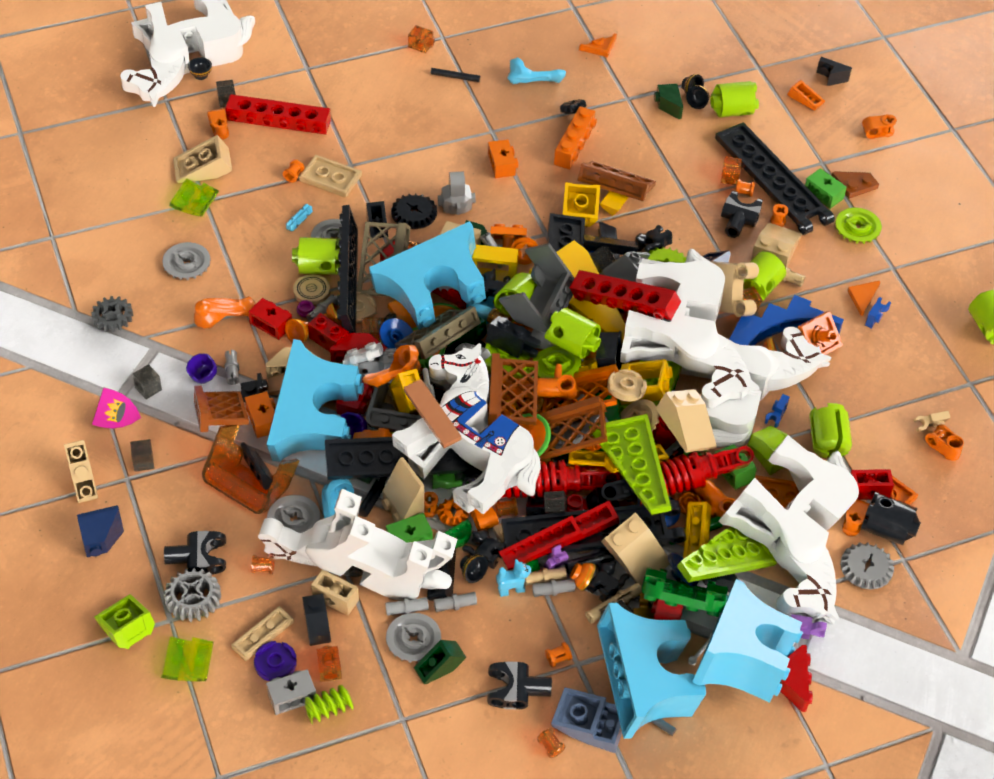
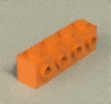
[554,106,597,170]

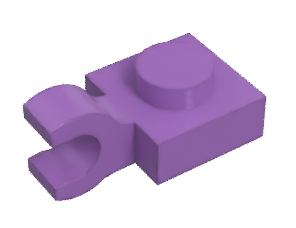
[543,545,569,569]
[791,614,827,640]

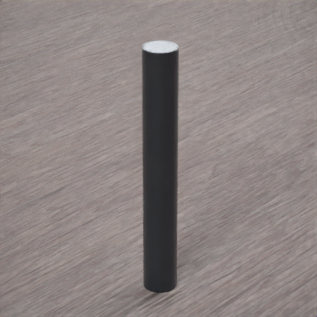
[431,68,481,82]

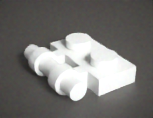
[342,342,383,366]

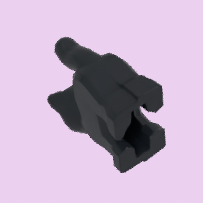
[635,225,673,252]
[481,268,511,304]
[462,529,505,569]
[586,561,630,602]

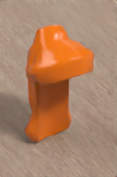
[194,296,256,329]
[362,345,421,388]

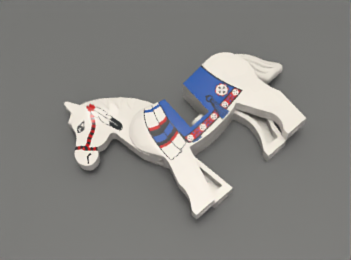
[392,343,541,514]

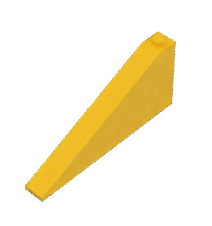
[529,240,640,363]

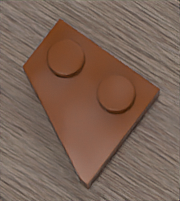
[831,171,879,199]

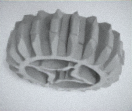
[164,568,221,622]

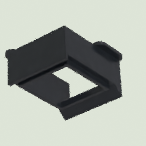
[596,331,623,392]

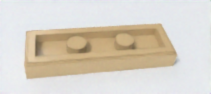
[231,606,294,661]

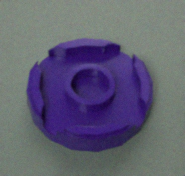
[254,641,297,681]

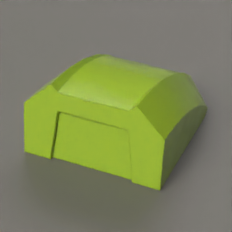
[747,426,793,475]
[94,594,155,649]

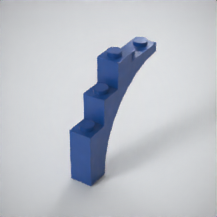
[729,295,844,346]

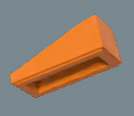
[787,80,825,111]

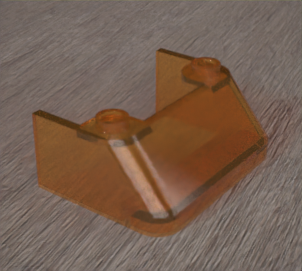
[202,425,300,514]

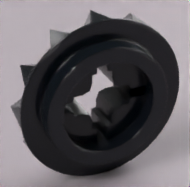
[560,99,587,114]

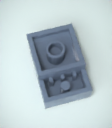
[551,687,622,753]

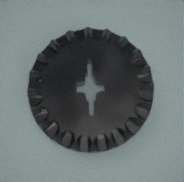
[391,193,437,229]

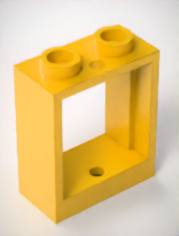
[472,244,518,281]
[619,359,673,405]
[389,369,420,415]

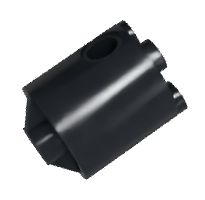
[861,492,921,545]

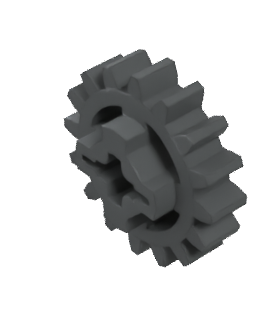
[91,296,133,332]

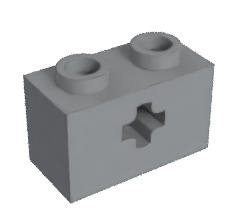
[266,669,316,715]

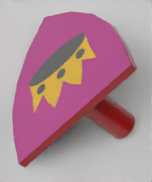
[92,387,141,428]

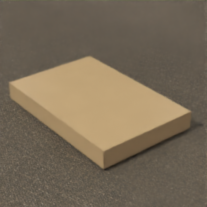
[299,155,362,198]

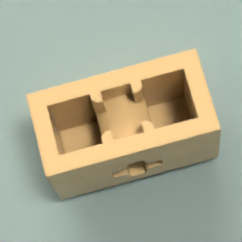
[311,569,359,616]

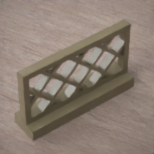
[357,222,411,297]
[394,306,481,359]

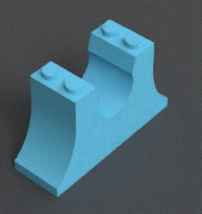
[369,221,486,330]
[267,339,364,462]
[692,579,803,703]
[597,603,706,739]

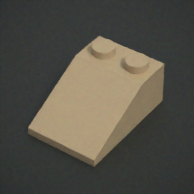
[173,135,232,183]
[751,222,802,268]
[655,389,717,453]
[381,457,424,522]
[601,512,670,586]

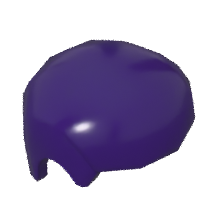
[186,353,217,384]
[340,412,368,439]

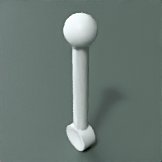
[688,633,712,665]

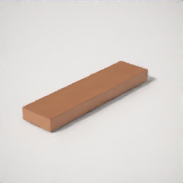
[404,379,462,448]

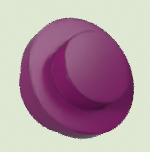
[296,300,315,318]

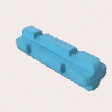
[286,204,313,231]

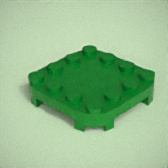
[641,567,728,617]

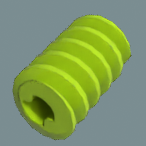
[305,685,354,725]

